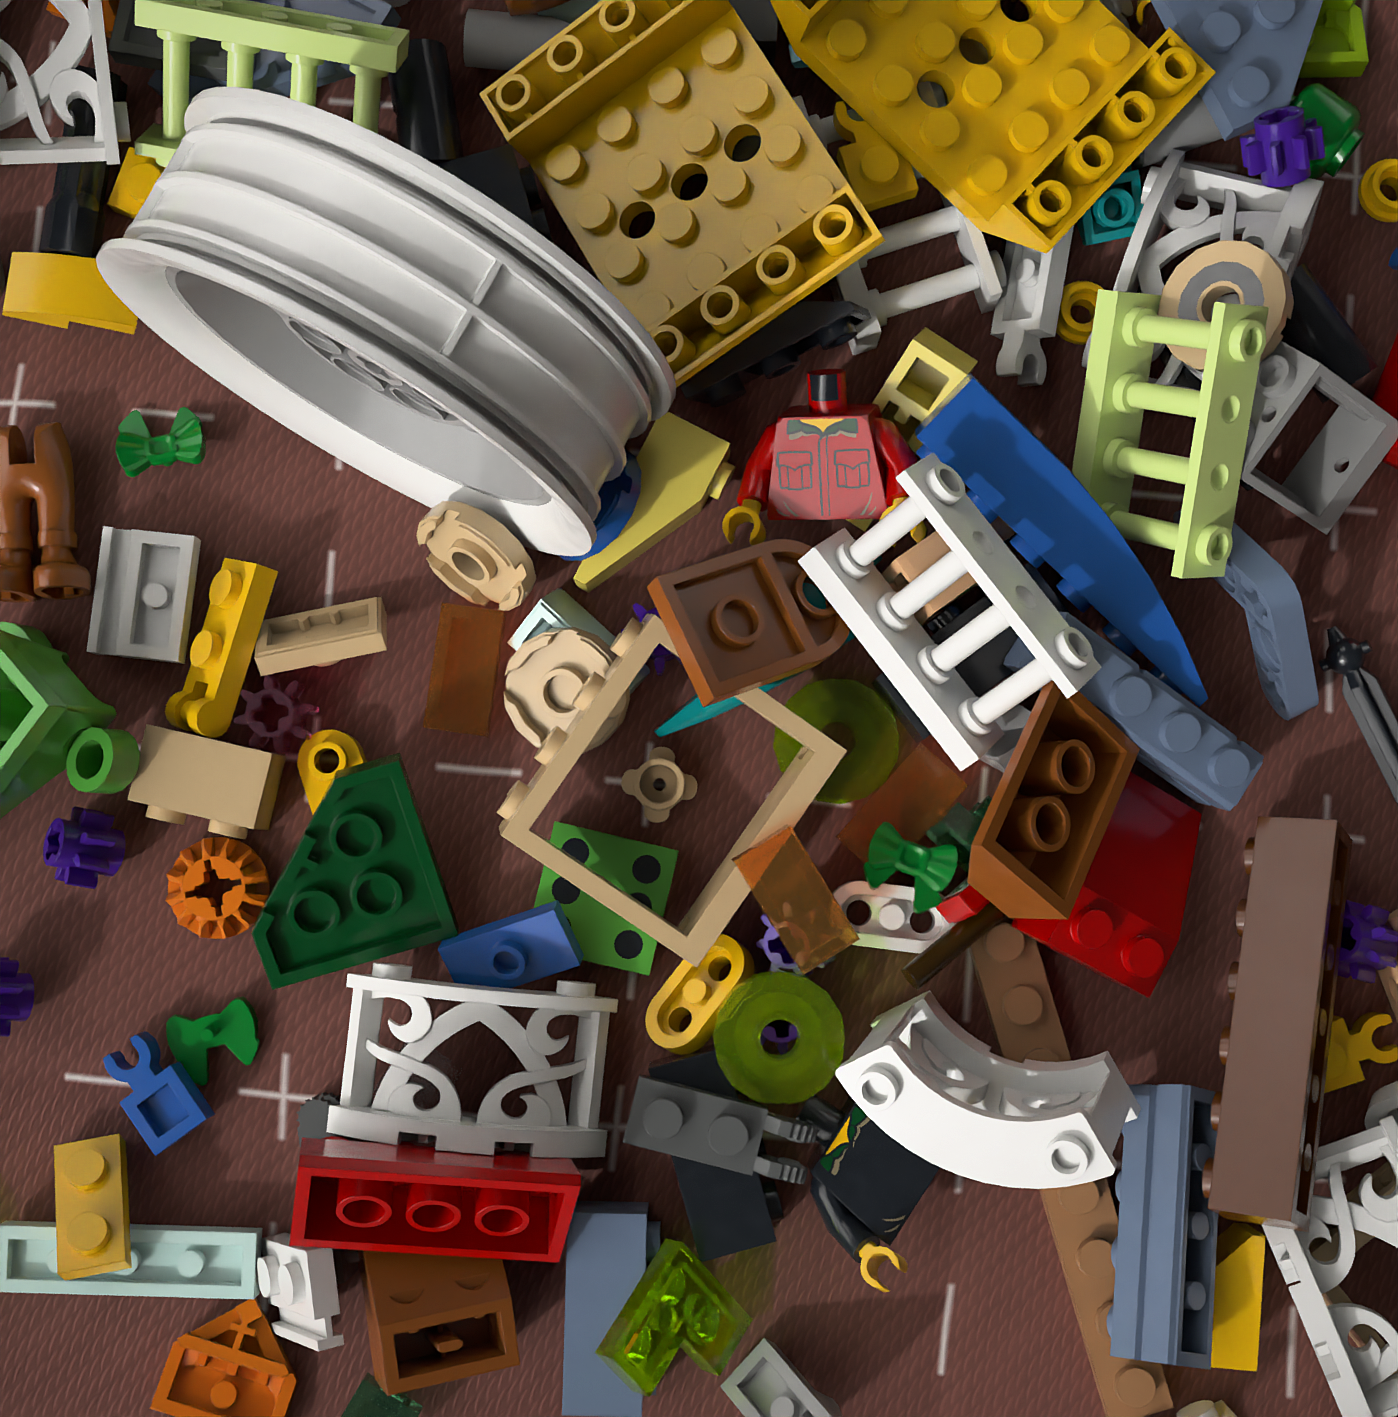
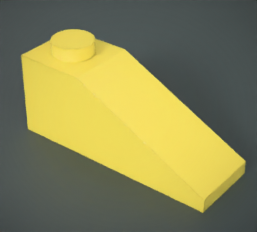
[846,327,978,532]
[573,411,736,593]

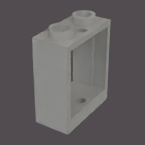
[1241,341,1398,535]

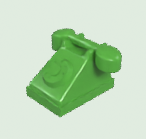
[0,621,140,819]

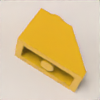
[1211,1223,1266,1372]

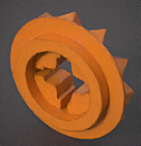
[165,837,270,939]

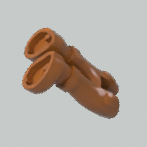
[0,422,91,603]

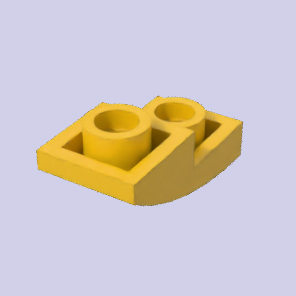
[2,252,138,335]

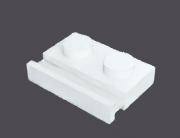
[86,526,201,664]
[256,1233,344,1352]

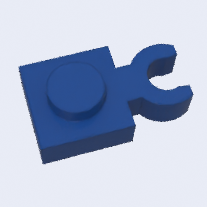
[103,1031,215,1156]

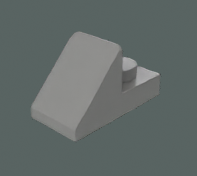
[720,1338,843,1417]

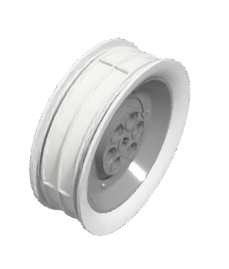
[96,87,676,556]

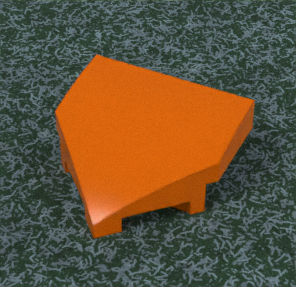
[149,1298,299,1417]

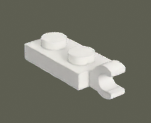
[991,225,1074,387]

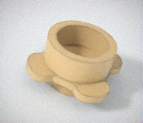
[621,747,697,823]

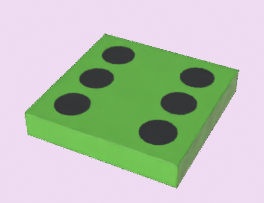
[534,821,679,976]

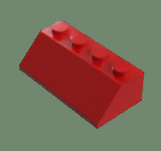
[289,1136,581,1263]

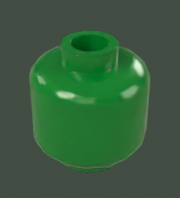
[1289,83,1365,180]

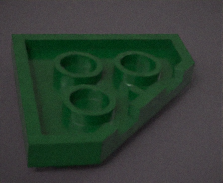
[251,753,459,990]

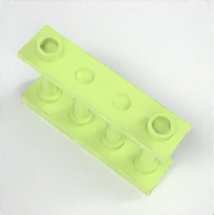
[135,0,410,167]
[1072,289,1269,579]

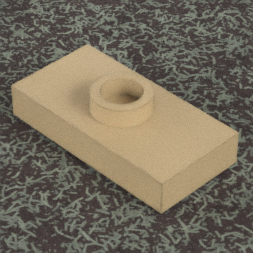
[254,597,387,676]

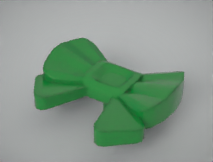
[115,407,206,477]
[863,822,958,914]
[166,996,260,1086]

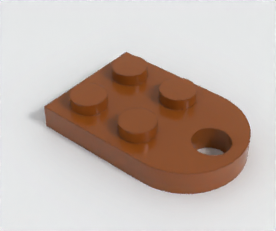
[647,539,851,707]

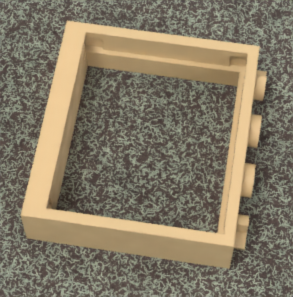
[496,613,847,967]

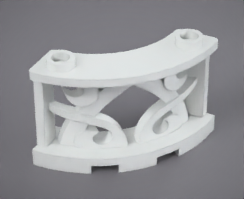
[0,0,131,165]
[1082,149,1324,390]
[326,962,618,1158]
[836,990,1141,1189]
[1262,1115,1398,1417]

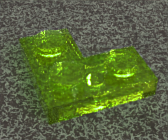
[595,1238,753,1397]

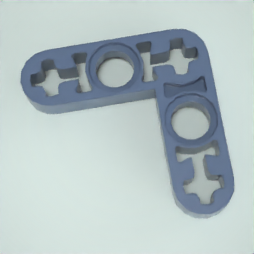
[1173,509,1319,721]

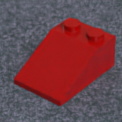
[1011,771,1202,998]

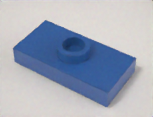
[438,900,584,988]

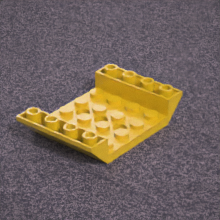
[479,0,886,388]
[770,0,1216,254]

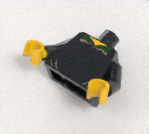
[792,1091,940,1292]

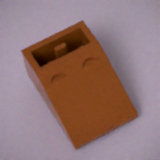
[358,1250,520,1396]

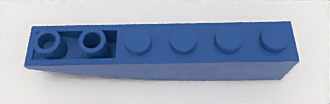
[915,373,1208,707]

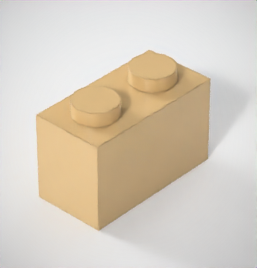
[127,724,286,839]

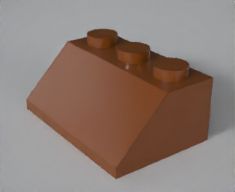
[967,680,1140,920]

